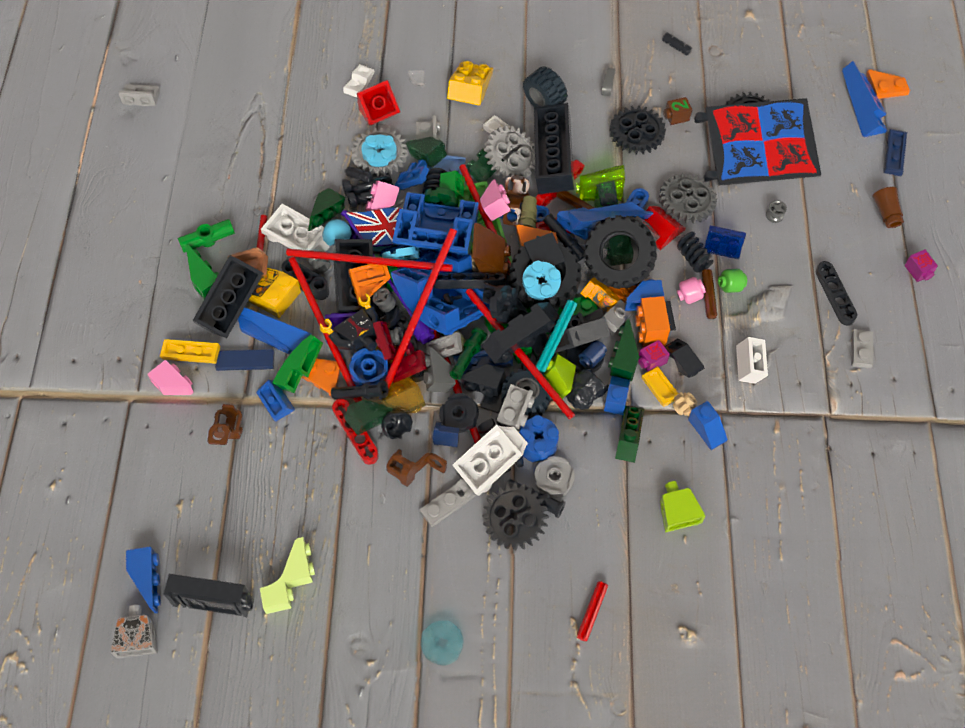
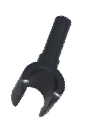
[441,293,462,305]

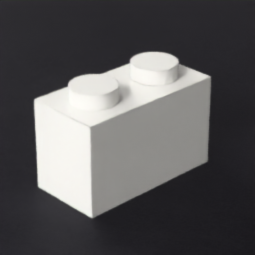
[736,337,768,384]

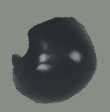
[381,410,413,439]

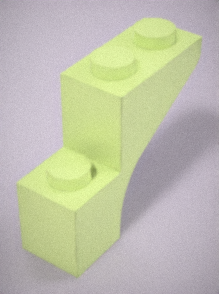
[260,537,315,614]

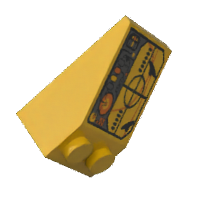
[249,268,301,319]

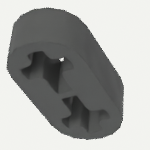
[602,67,616,97]

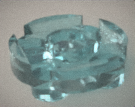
[421,621,464,666]

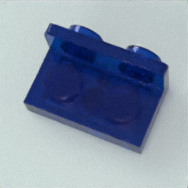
[704,225,746,259]

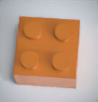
[635,296,670,348]

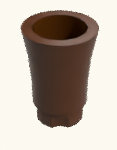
[872,187,904,228]

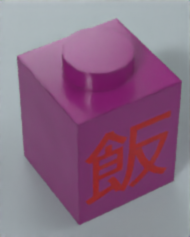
[904,249,938,282]
[638,340,670,372]

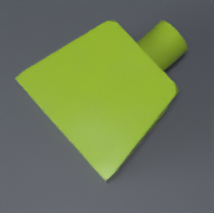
[660,481,705,533]

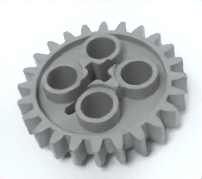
[484,125,535,181]
[351,127,408,177]

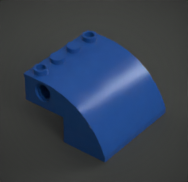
[392,192,479,255]
[391,250,490,335]

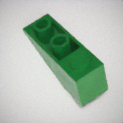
[186,244,219,299]

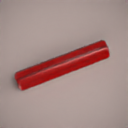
[577,581,608,642]

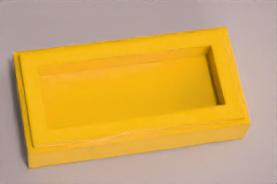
[641,366,679,407]

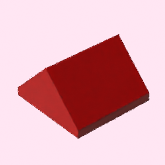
[356,80,400,125]
[644,206,686,250]

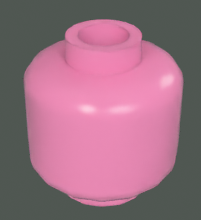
[677,277,706,304]

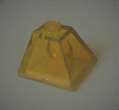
[376,377,426,414]

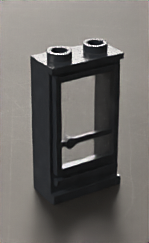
[163,574,254,617]

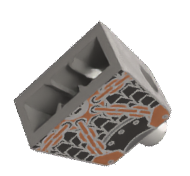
[111,605,158,658]

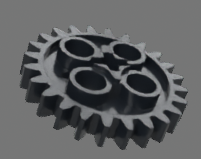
[609,105,666,155]
[482,483,549,550]

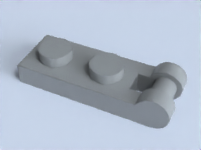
[420,478,476,528]

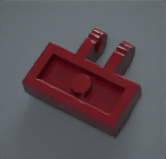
[388,342,427,383]

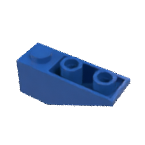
[126,547,161,614]

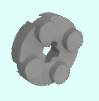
[534,456,575,497]

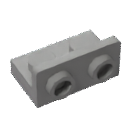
[119,84,160,106]
[416,115,441,153]
[496,384,535,431]

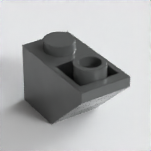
[423,348,456,393]

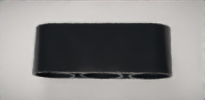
[281,259,329,300]

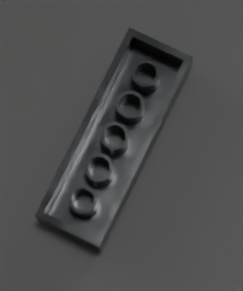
[534,103,574,194]

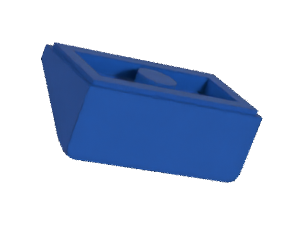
[256,380,295,421]

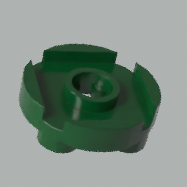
[424,187,459,207]

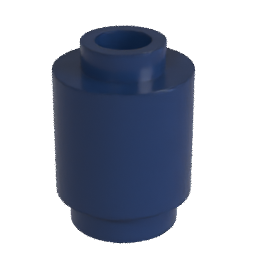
[579,340,607,369]

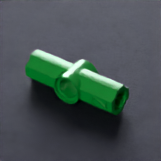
[178,219,235,253]

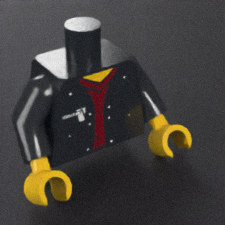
[320,294,380,353]

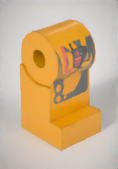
[580,277,619,312]

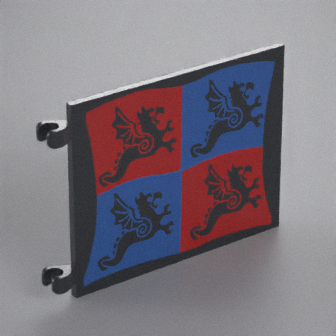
[694,98,822,186]

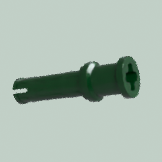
[449,328,488,380]

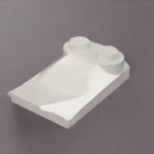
[261,204,330,252]
[453,425,528,496]

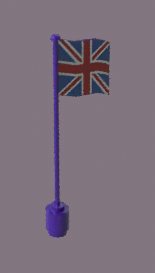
[341,208,435,344]

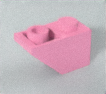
[480,179,510,221]
[365,181,400,211]
[147,360,194,395]

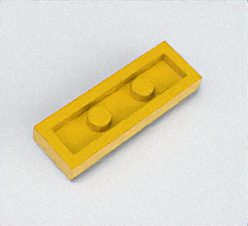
[160,339,221,364]

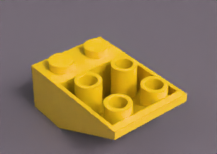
[447,61,493,105]

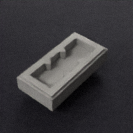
[602,300,635,332]
[426,332,462,358]

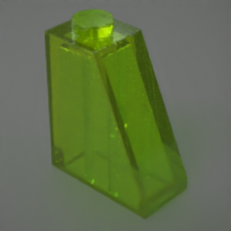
[576,165,625,201]

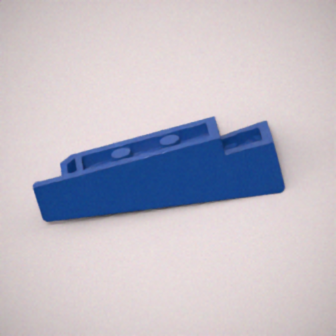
[842,61,888,137]
[568,202,653,230]
[238,307,312,354]

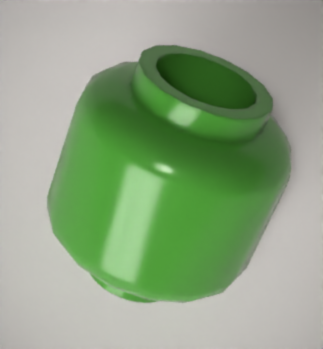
[718,269,747,293]

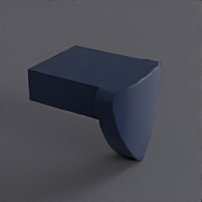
[433,421,460,447]

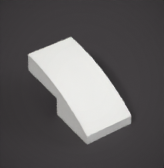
[344,65,374,97]

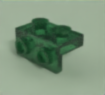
[466,148,504,183]

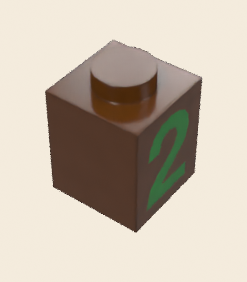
[664,97,692,125]

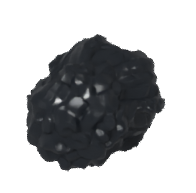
[566,368,609,410]

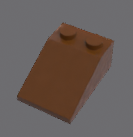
[472,223,511,280]

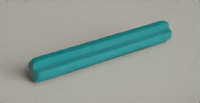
[536,300,577,372]

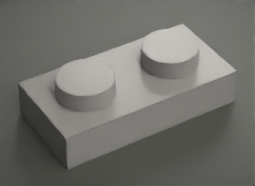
[852,329,873,368]

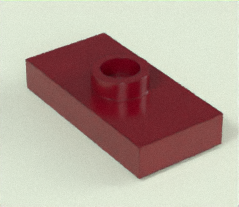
[373,321,396,360]

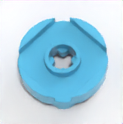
[361,135,397,167]
[382,247,420,261]
[522,261,561,300]

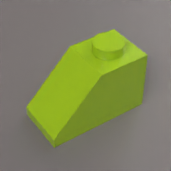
[544,354,576,399]

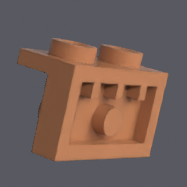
[228,248,268,276]

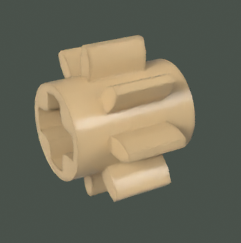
[673,392,697,416]

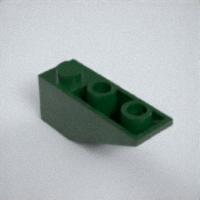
[308,188,346,231]
[608,319,639,382]
[615,405,644,463]

